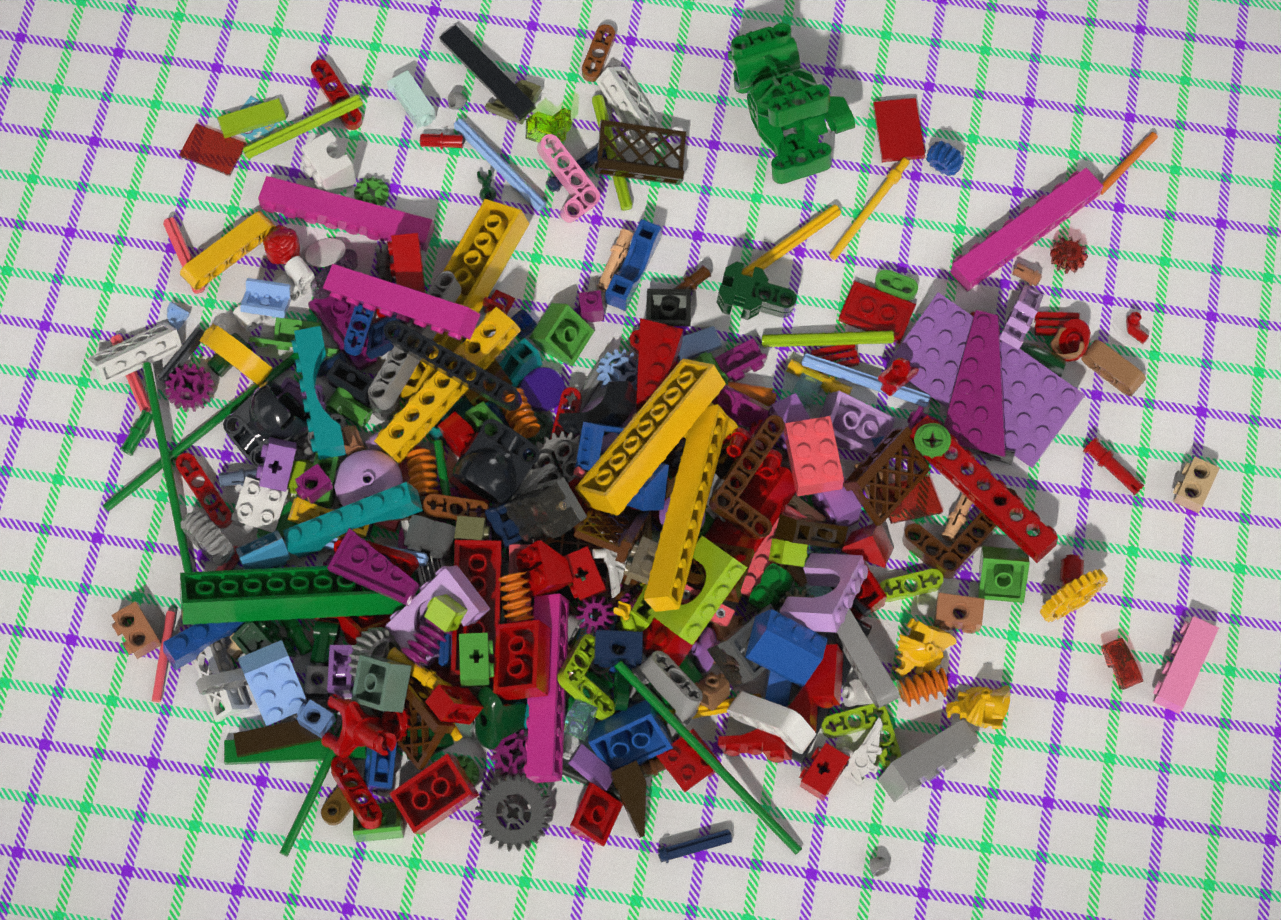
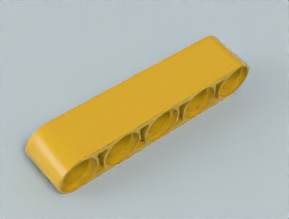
[180,211,276,290]

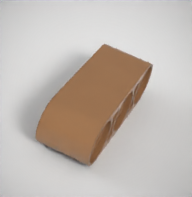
[1081,340,1146,396]

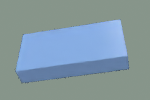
[678,326,722,361]

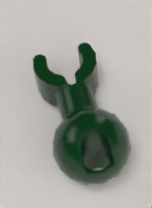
[477,170,496,201]

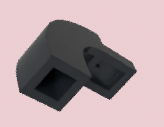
[558,381,637,436]

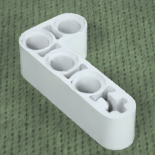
[233,256,316,332]
[727,691,816,754]

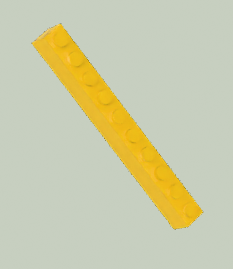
[644,405,729,612]

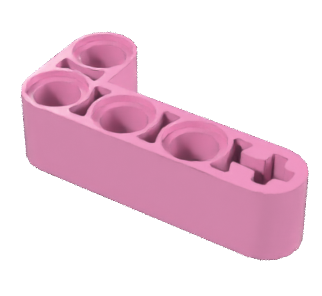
[537,134,600,223]

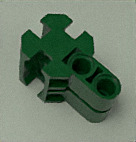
[716,262,797,320]

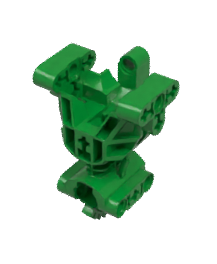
[728,23,855,184]

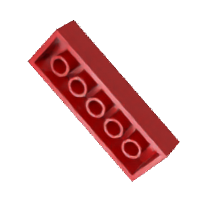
[451,540,502,683]

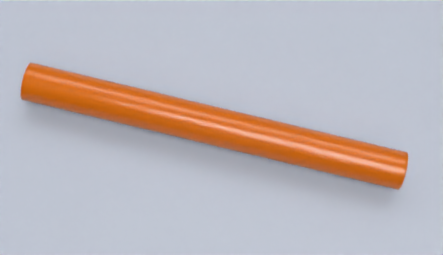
[1100,132,1158,195]

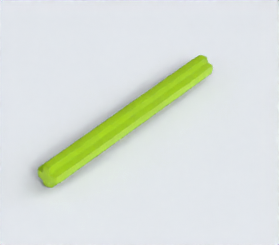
[243,94,363,159]
[592,94,633,211]
[762,331,894,347]

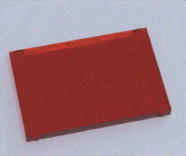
[179,124,247,176]
[877,476,943,524]

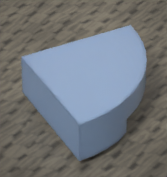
[167,301,190,331]

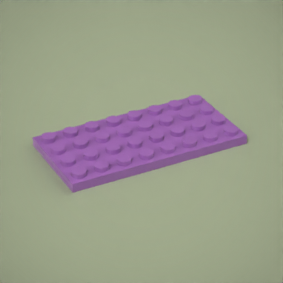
[887,292,1085,468]

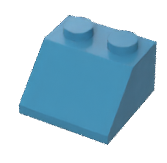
[235,530,291,570]

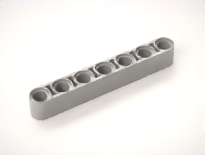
[368,271,462,410]

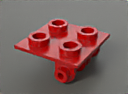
[656,728,721,793]

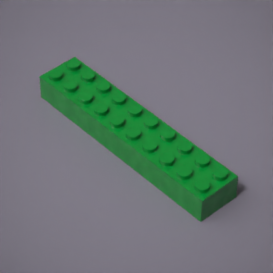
[180,563,419,625]

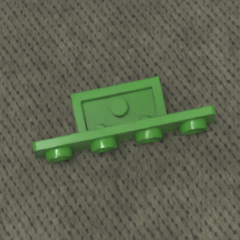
[249,317,340,357]

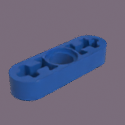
[344,303,375,356]

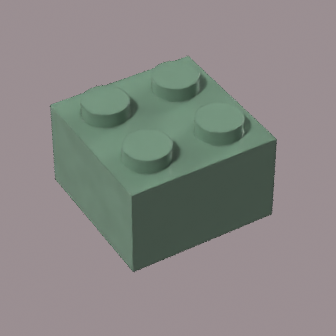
[351,655,411,712]

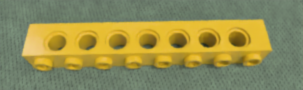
[374,307,521,464]

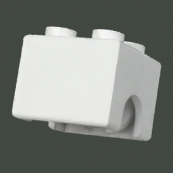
[300,131,357,194]

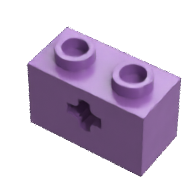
[256,437,296,492]
[327,645,355,698]

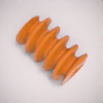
[499,388,540,439]
[407,449,438,496]
[498,572,534,622]
[897,667,948,707]

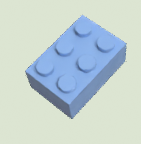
[238,640,308,726]

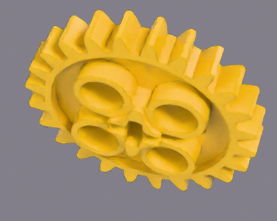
[1040,569,1108,622]

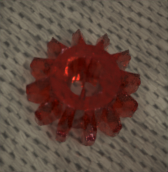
[1050,236,1088,275]

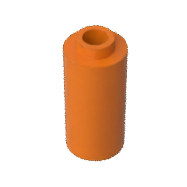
[728,381,777,407]

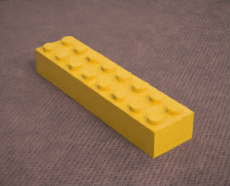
[574,358,726,515]

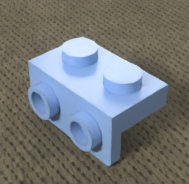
[240,278,291,318]

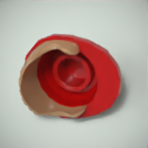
[1051,319,1091,362]

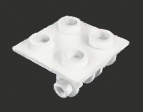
[231,477,289,532]

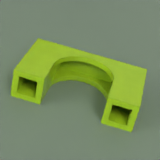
[648,536,747,645]

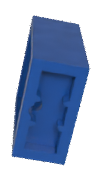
[575,422,625,470]

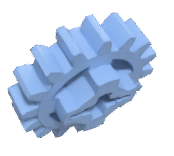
[596,349,638,391]

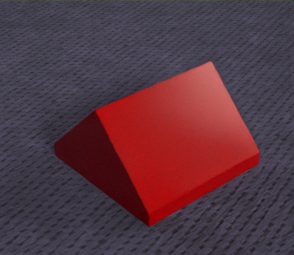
[842,523,894,568]
[849,561,887,619]
[570,783,623,847]

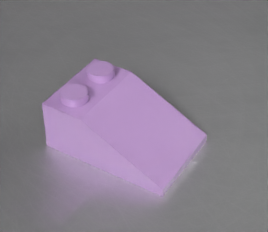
[819,391,895,455]

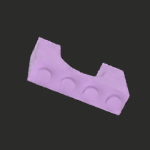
[780,553,868,632]
[385,565,490,668]

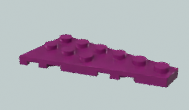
[944,310,1006,458]

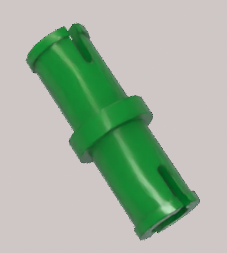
[120,410,153,456]
[280,619,313,656]

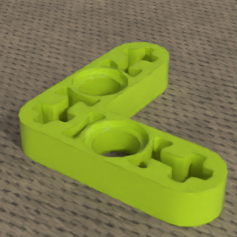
[557,634,615,720]
[821,703,902,769]

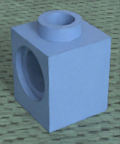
[297,699,336,739]

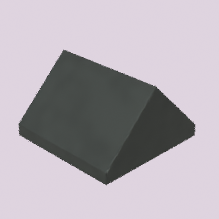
[646,289,691,327]

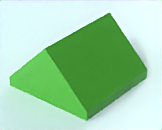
[353,802,404,843]

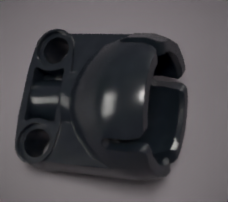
[223,381,310,467]
[452,419,540,506]

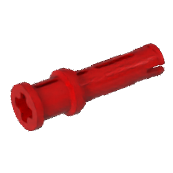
[1083,437,1145,496]

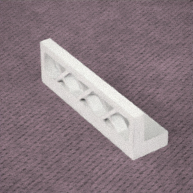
[596,67,665,148]
[87,322,182,385]
[193,638,250,722]

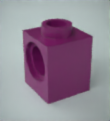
[578,290,604,323]
[295,464,333,504]

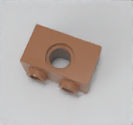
[933,593,985,634]

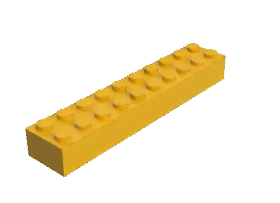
[399,199,529,400]

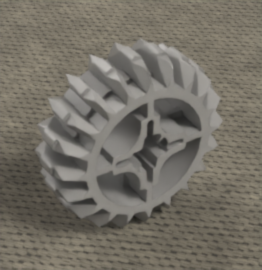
[180,510,235,566]
[348,627,402,681]

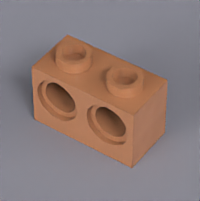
[111,601,161,659]

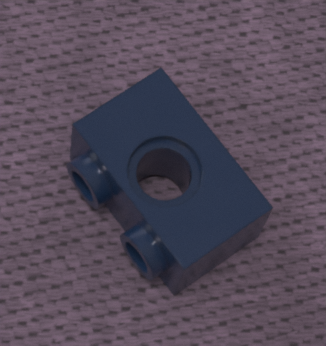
[594,630,643,668]

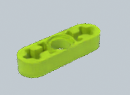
[880,569,944,602]

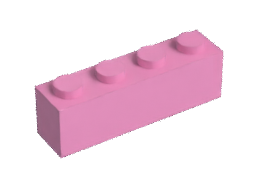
[1153,616,1219,714]

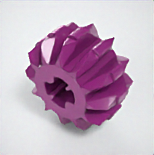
[576,595,616,634]

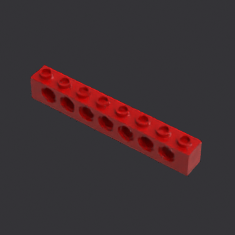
[909,415,1058,563]

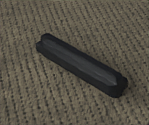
[157,328,204,384]

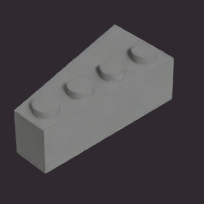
[878,719,980,802]

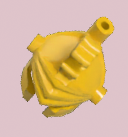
[891,618,957,677]
[946,685,1011,729]

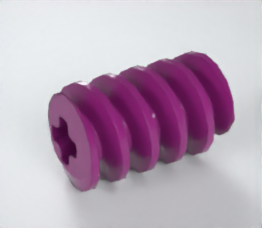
[401,618,453,668]

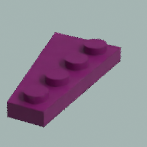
[308,291,377,371]
[711,385,771,428]
[327,528,419,606]

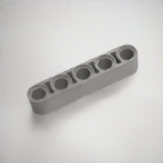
[832,609,900,709]

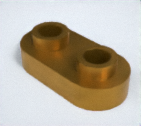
[321,782,359,826]

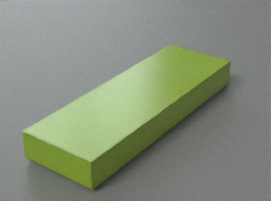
[217,98,286,138]

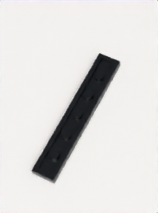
[439,25,536,121]

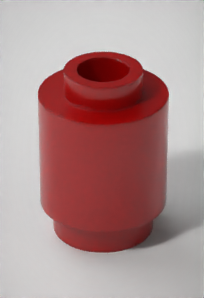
[1060,554,1084,586]

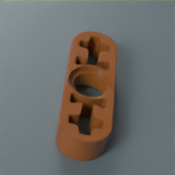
[582,24,615,82]
[422,494,489,521]

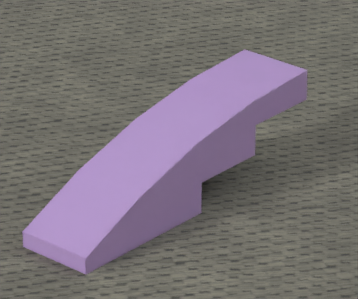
[1000,284,1044,350]

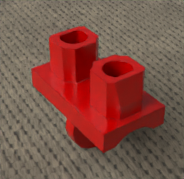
[878,357,919,396]

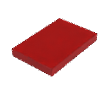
[873,98,925,163]
[838,281,916,344]

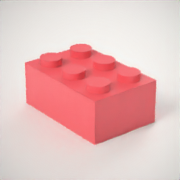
[784,416,844,496]

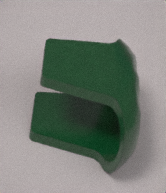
[475,686,525,750]

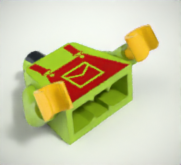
[613,582,654,632]

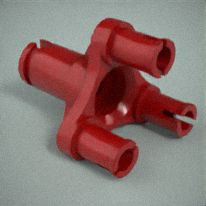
[727,420,783,488]
[322,694,397,758]

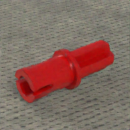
[420,132,463,150]

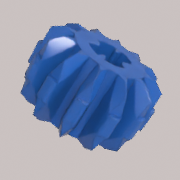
[926,141,964,176]

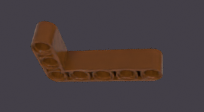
[709,415,785,540]
[902,488,1018,579]

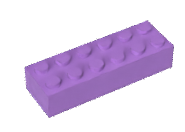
[769,393,862,527]

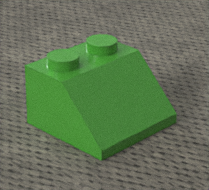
[529,303,595,366]
[978,546,1030,603]

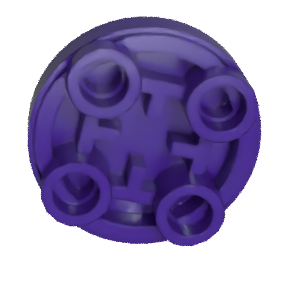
[521,367,565,412]

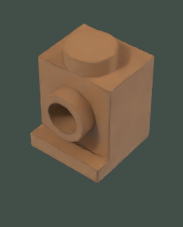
[695,672,730,711]

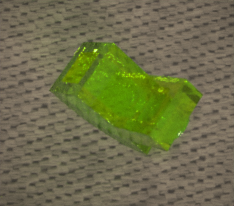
[525,108,572,143]

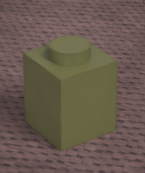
[454,516,490,540]

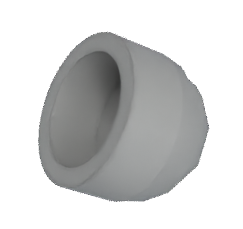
[448,92,466,109]
[869,857,890,877]

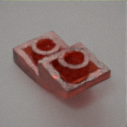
[1101,638,1143,690]

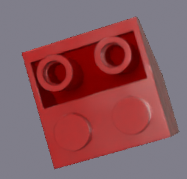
[516,540,573,598]

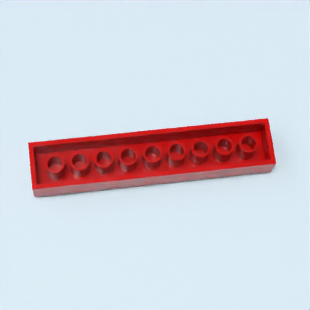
[642,466,796,667]

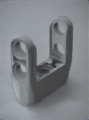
[629,651,703,742]

